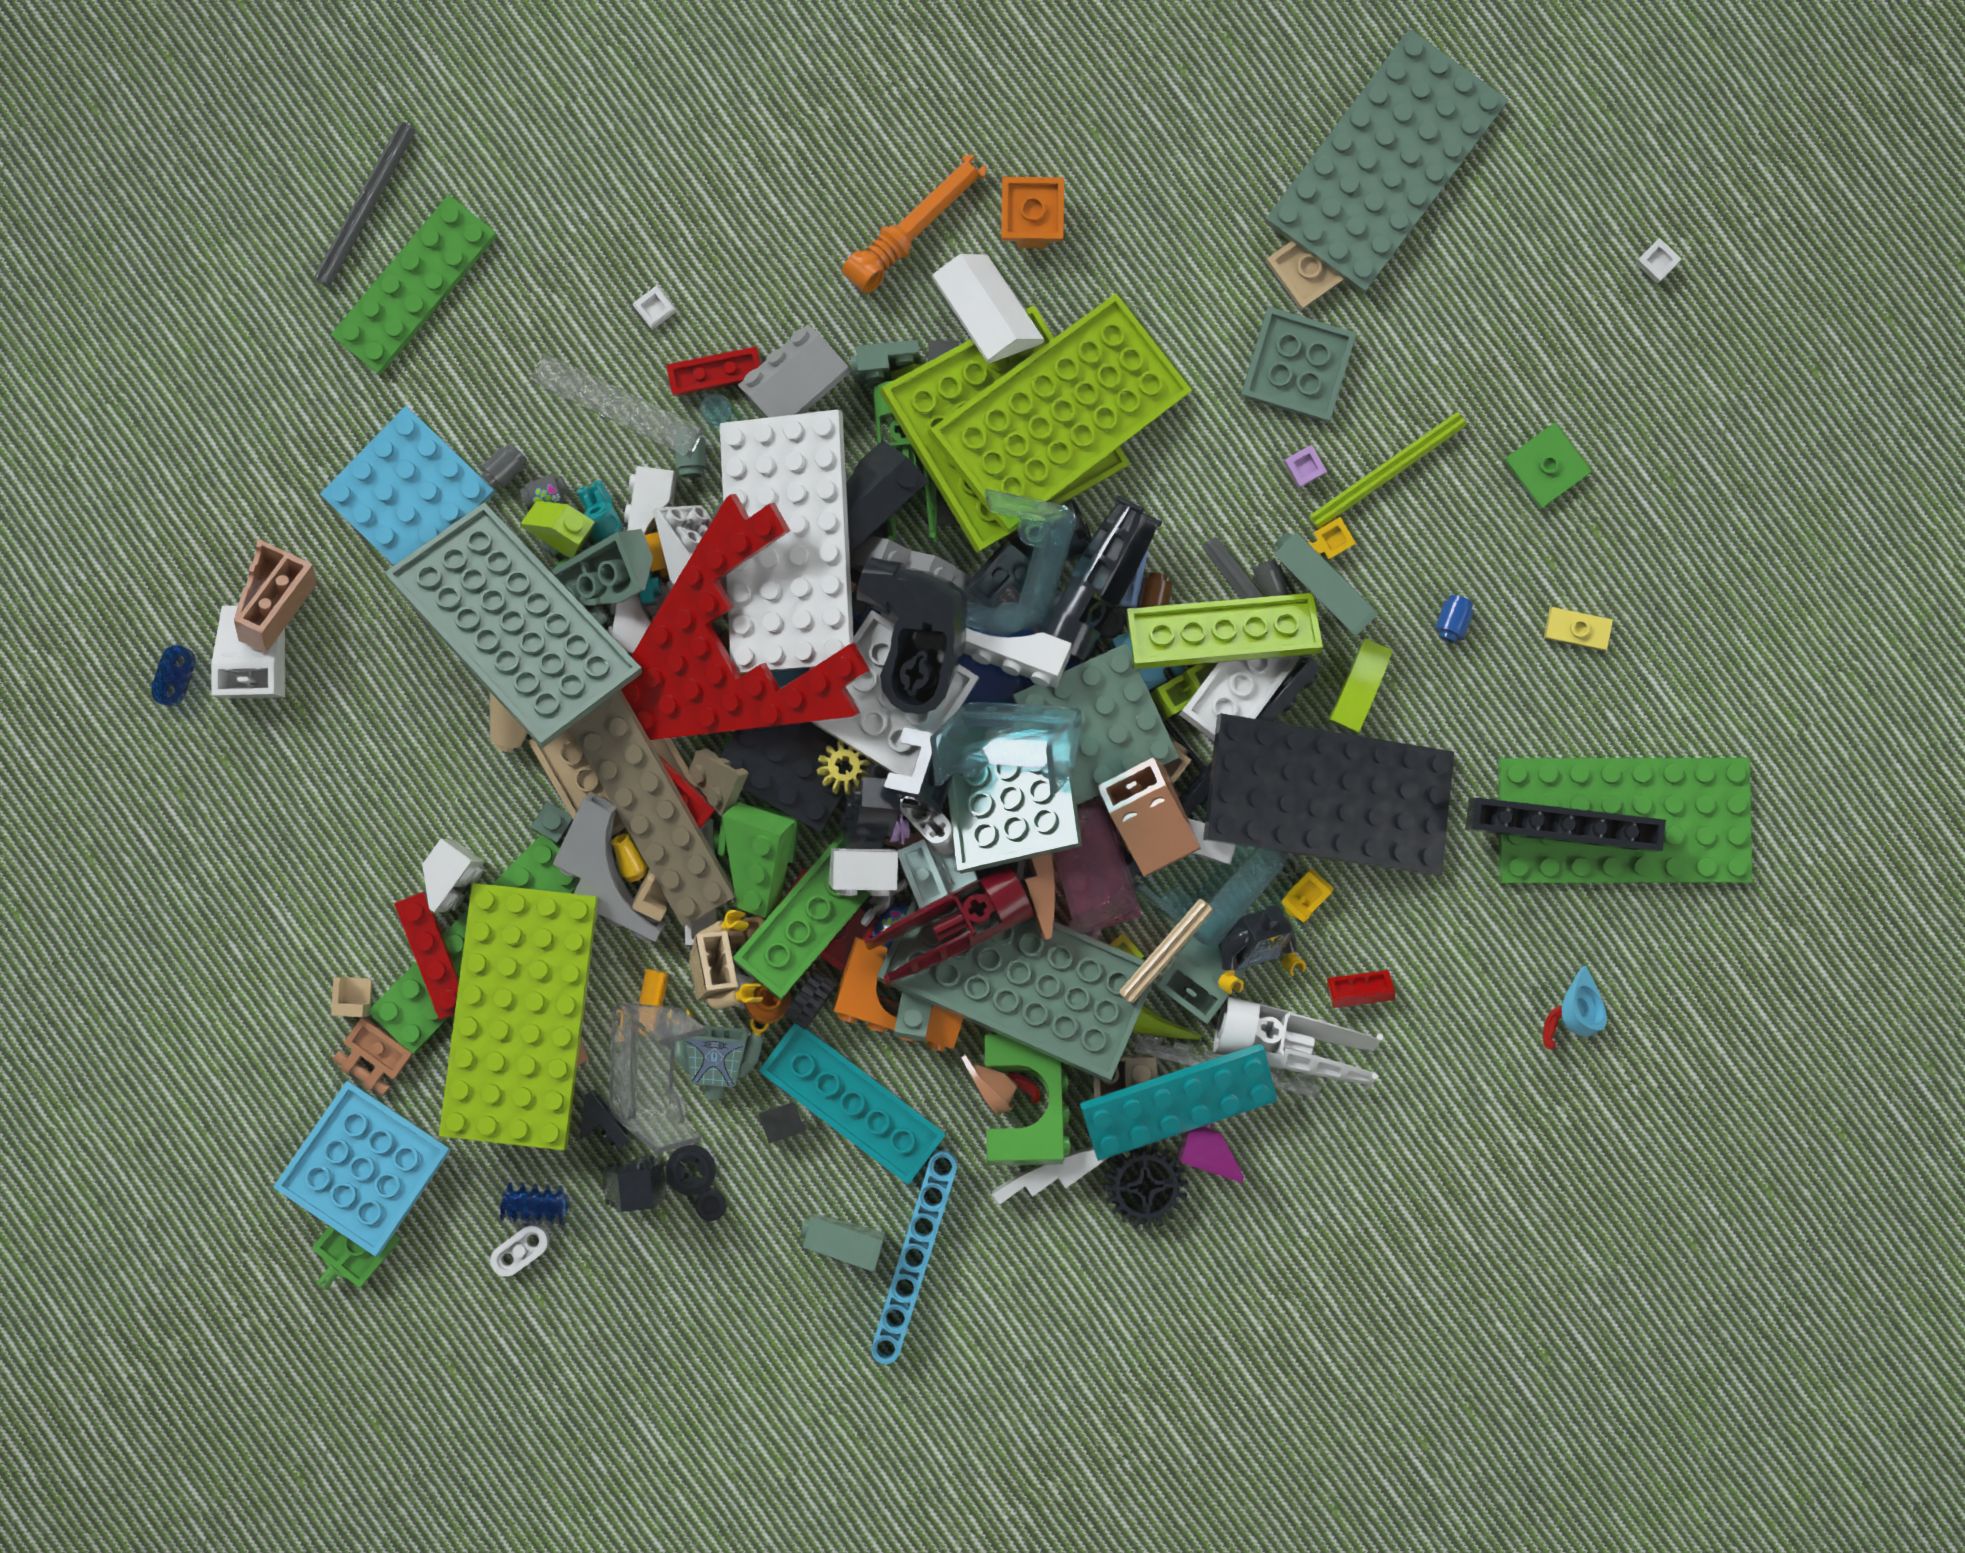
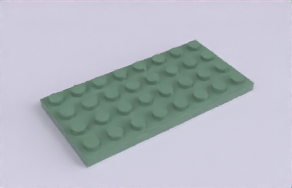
[1264,28,1508,294]
[384,502,642,748]
[876,889,1154,1083]

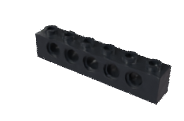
[1465,797,1666,852]

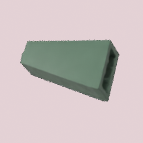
[1273,530,1378,636]

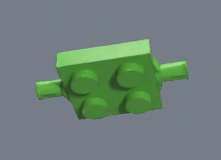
[311,1226,403,1290]

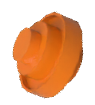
[744,980,791,1024]

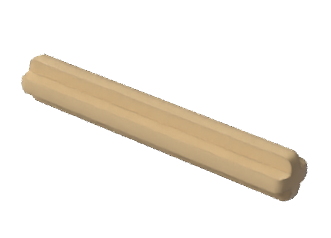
[1119,899,1213,1003]

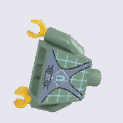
[672,1009,769,1100]

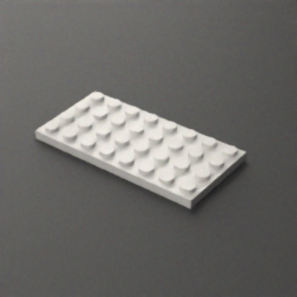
[720,410,854,674]

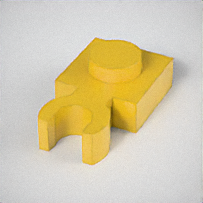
[1308,517,1356,559]

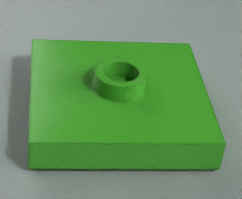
[1503,422,1592,509]

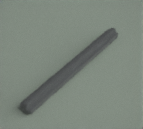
[314,121,415,287]

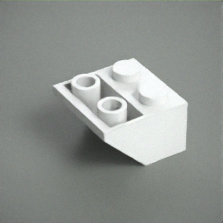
[422,839,485,912]
[829,848,898,896]

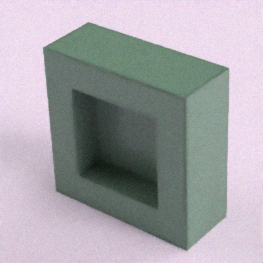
[530,801,573,845]

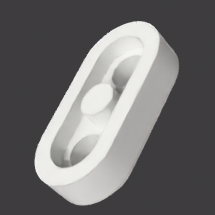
[490,1224,550,1276]

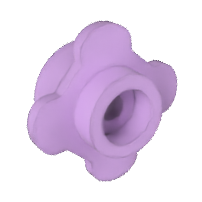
[889,813,910,845]

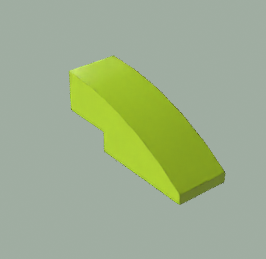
[1328,638,1393,734]
[1150,662,1218,720]

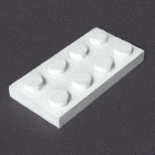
[1179,655,1300,741]

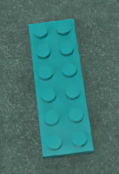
[759,1023,946,1185]
[1080,1043,1278,1161]

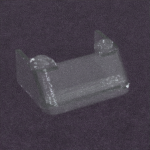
[610,1003,706,1154]

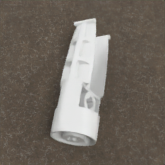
[1213,996,1383,1090]

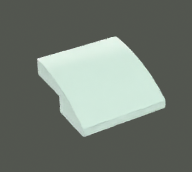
[897,832,979,908]

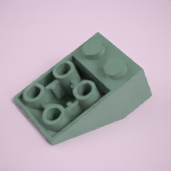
[1154,912,1247,1024]

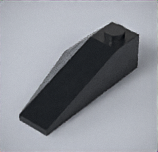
[846,440,929,555]

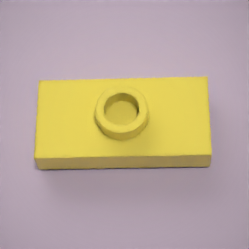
[1544,607,1613,651]

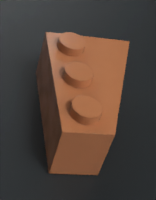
[234,539,316,653]

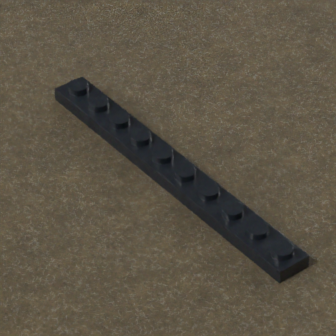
[1098,656,1321,903]

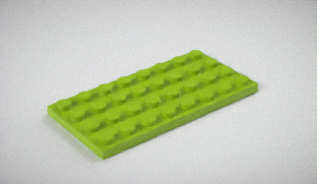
[928,293,1192,532]
[439,883,599,1150]

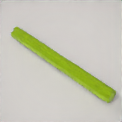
[1309,412,1467,529]

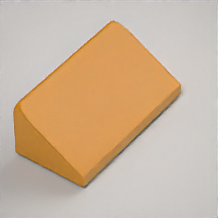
[634,969,669,1035]

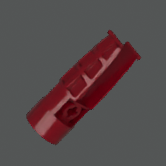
[864,864,1034,988]

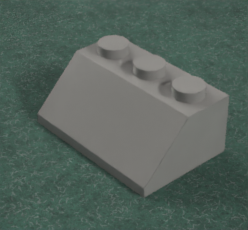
[738,324,852,418]

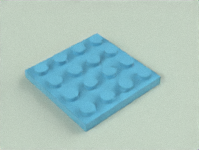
[320,406,496,565]
[273,1081,452,1257]

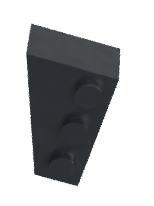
[839,777,900,849]
[601,1155,667,1212]

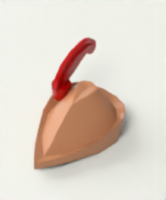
[961,1055,1040,1115]

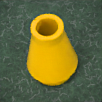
[611,834,649,882]

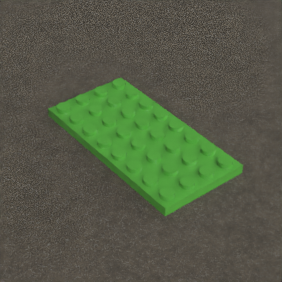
[1498,758,1752,883]

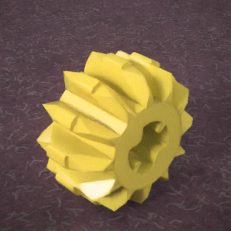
[817,741,871,795]

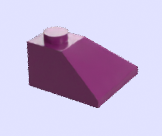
[1177,1123,1244,1183]

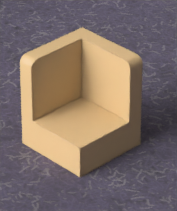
[632,869,668,922]
[331,977,373,1017]

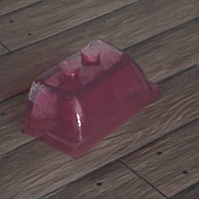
[1053,797,1143,934]

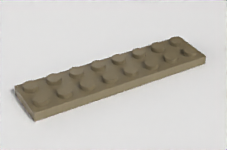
[570,690,736,927]

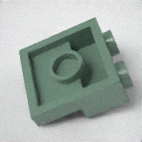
[850,340,921,388]

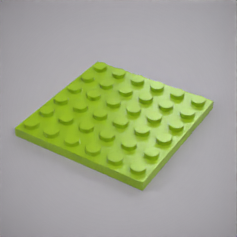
[879,305,1130,553]

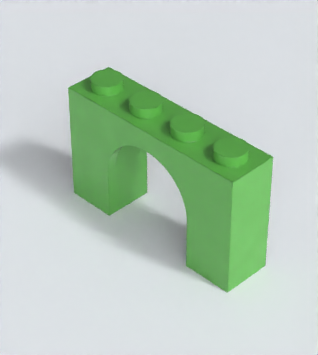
[985,1035,1070,1166]

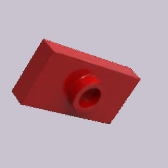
[1327,970,1395,1008]

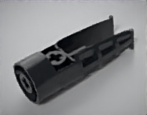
[1038,496,1162,662]

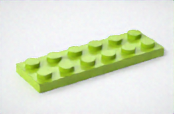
[1126,593,1323,669]

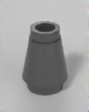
[1252,558,1288,597]

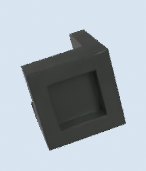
[759,1102,807,1144]

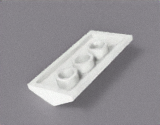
[932,254,1044,364]

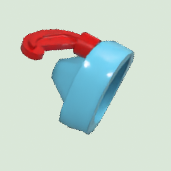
[1543,965,1607,1050]

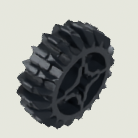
[1103,1143,1188,1229]

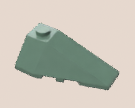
[550,529,653,606]

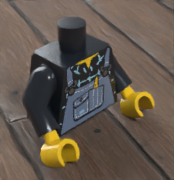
[1218,905,1306,995]

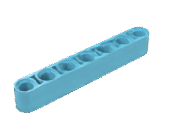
[871,1150,957,1364]

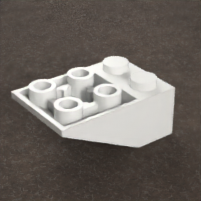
[653,505,727,593]
[211,606,285,699]

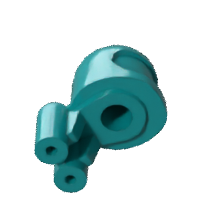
[577,480,622,543]

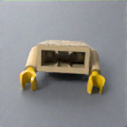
[689,910,763,1010]

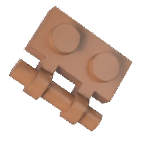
[332,1017,414,1097]

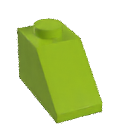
[520,501,595,558]

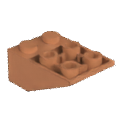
[1098,757,1201,877]

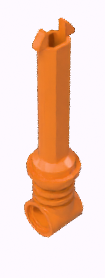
[842,154,987,294]

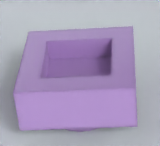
[1284,445,1327,489]

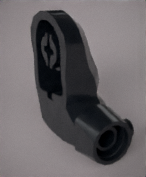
[857,557,968,714]

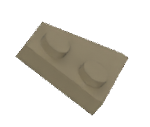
[688,749,749,817]

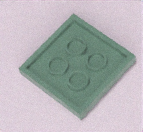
[1240,306,1357,423]

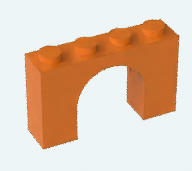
[832,936,964,1052]

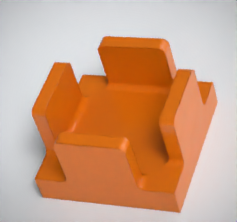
[1001,177,1064,249]

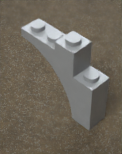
[850,536,986,615]
[553,792,666,942]

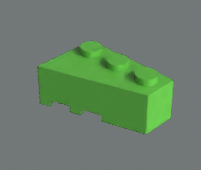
[722,802,795,918]

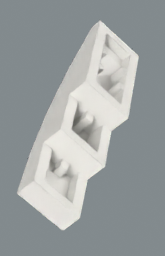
[992,1147,1109,1205]

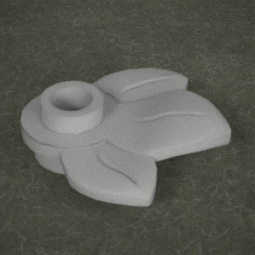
[861,878,909,927]

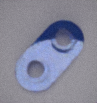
[151,645,196,706]

